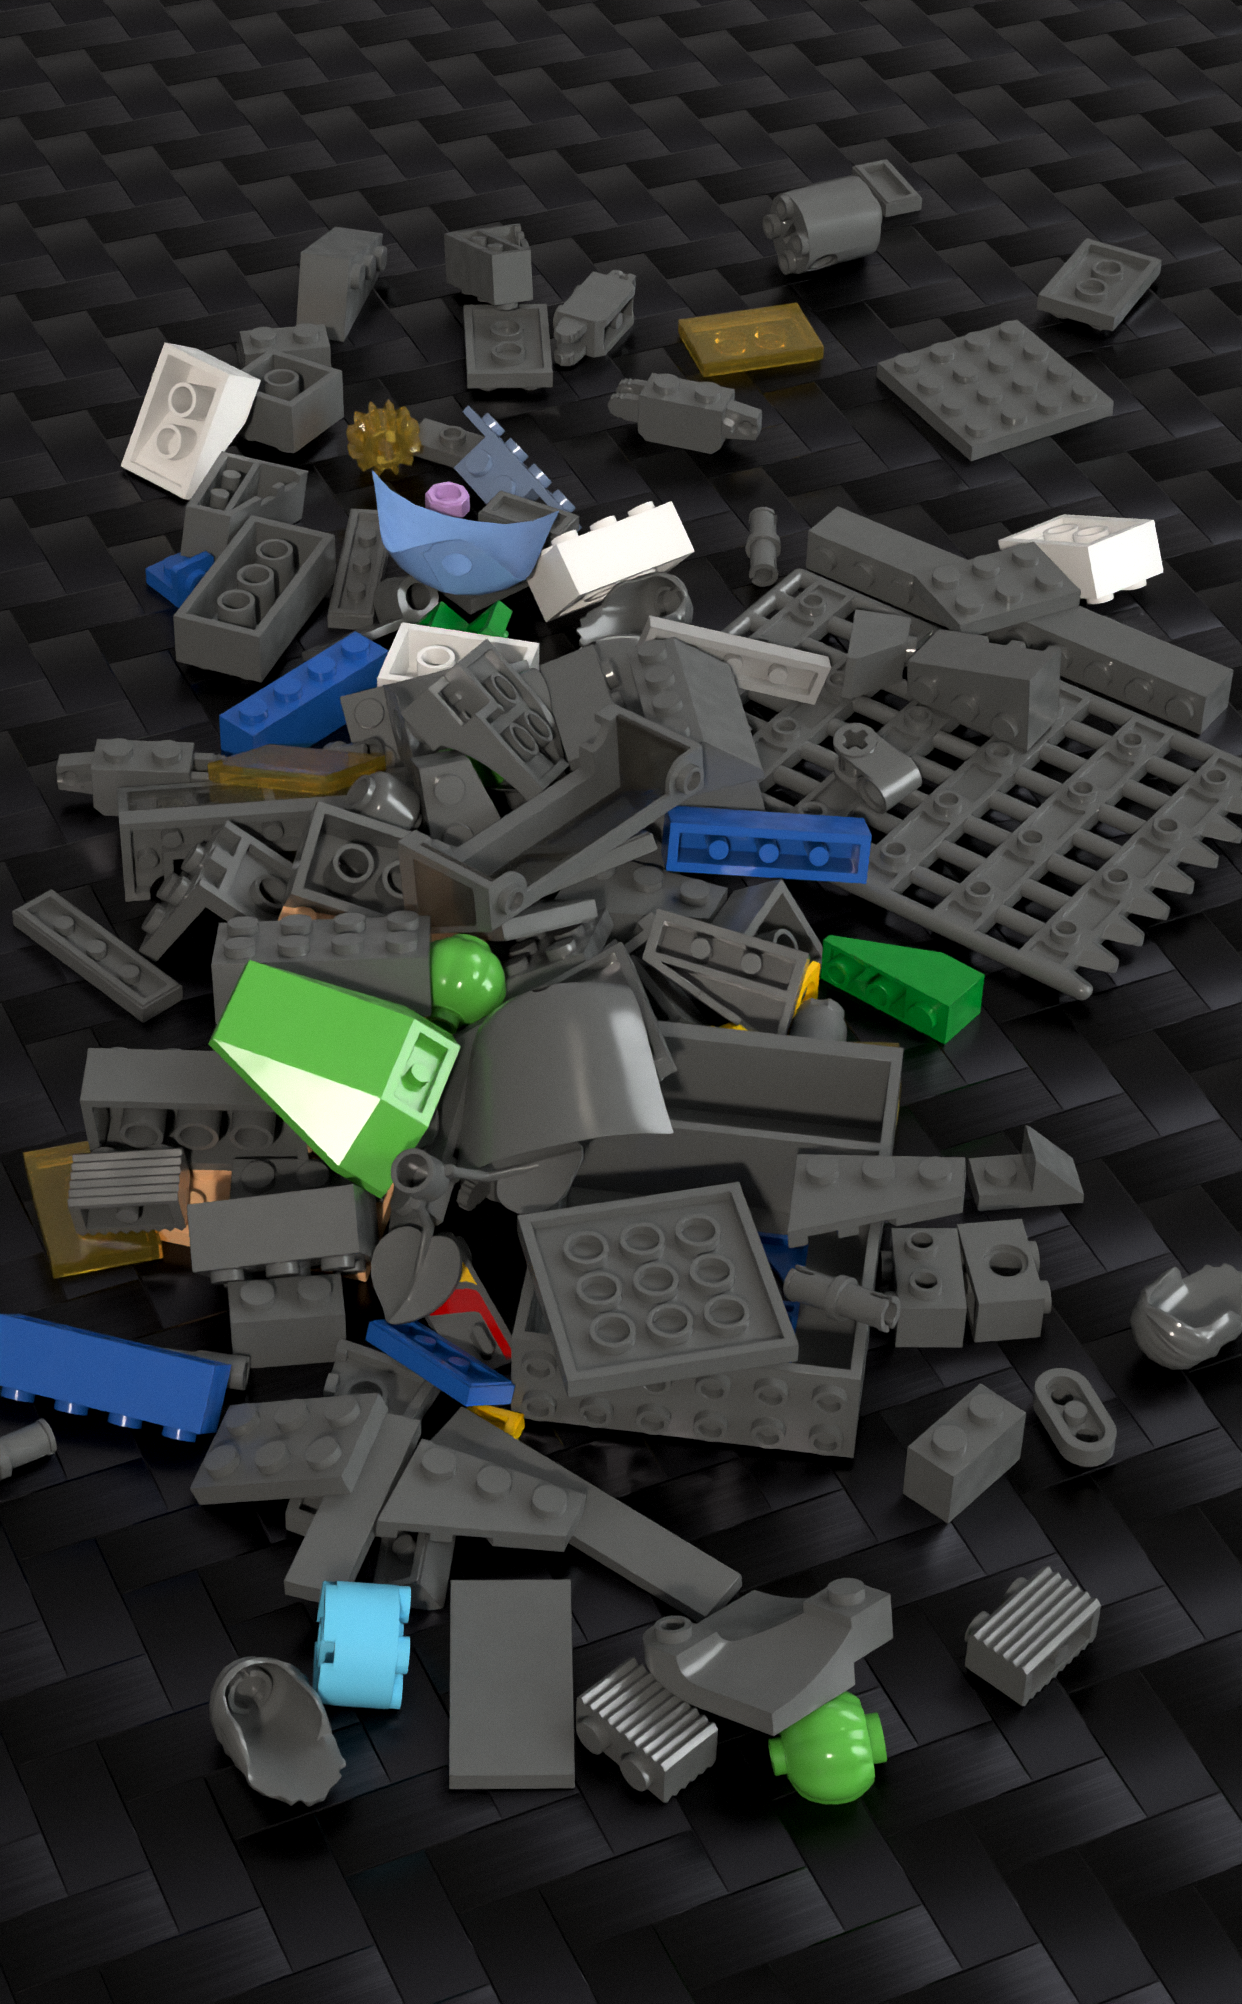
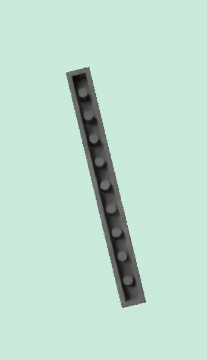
[806,506,1233,735]

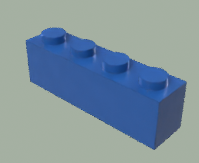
[219,631,389,778]
[661,806,872,884]
[0,1314,231,1442]

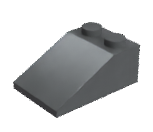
[279,801,457,927]

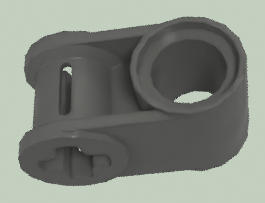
[833,723,922,814]

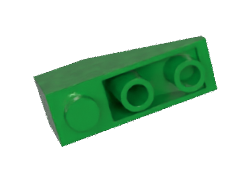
[820,935,985,1044]

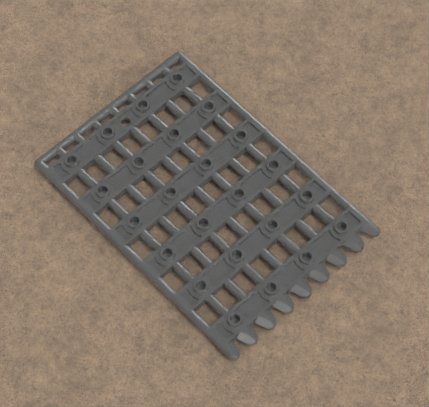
[642,568,1242,1001]

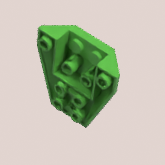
[208,960,461,1199]

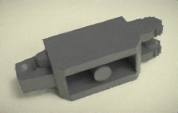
[553,269,636,367]
[607,373,762,454]
[56,738,234,816]

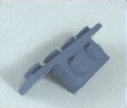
[454,405,582,532]

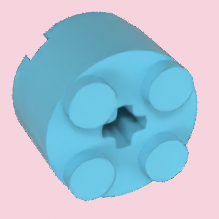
[312,1581,411,1709]

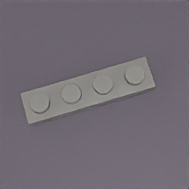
[636,615,831,705]

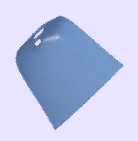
[372,470,559,595]

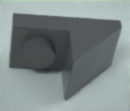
[967,1125,1084,1211]

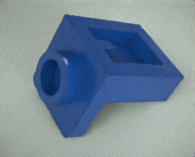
[145,551,214,608]

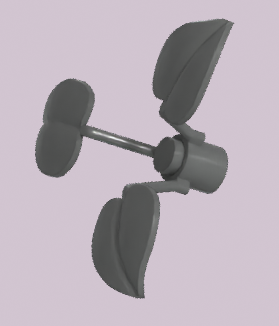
[371,1107,584,1325]

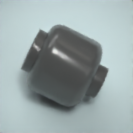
[345,771,422,832]

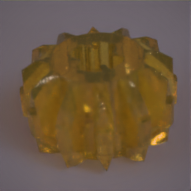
[346,399,421,477]

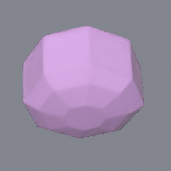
[425,482,470,519]

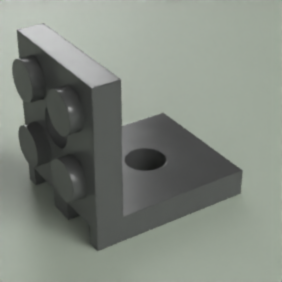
[139,820,293,963]

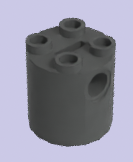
[762,175,883,275]

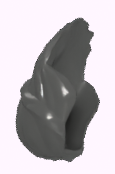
[576,572,693,646]
[1129,1263,1242,1370]
[209,1656,346,1807]

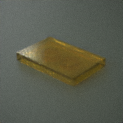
[678,303,824,377]
[208,744,386,795]
[23,1141,163,1279]

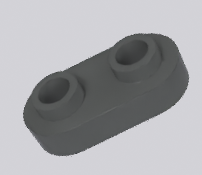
[1033,1368,1117,1467]

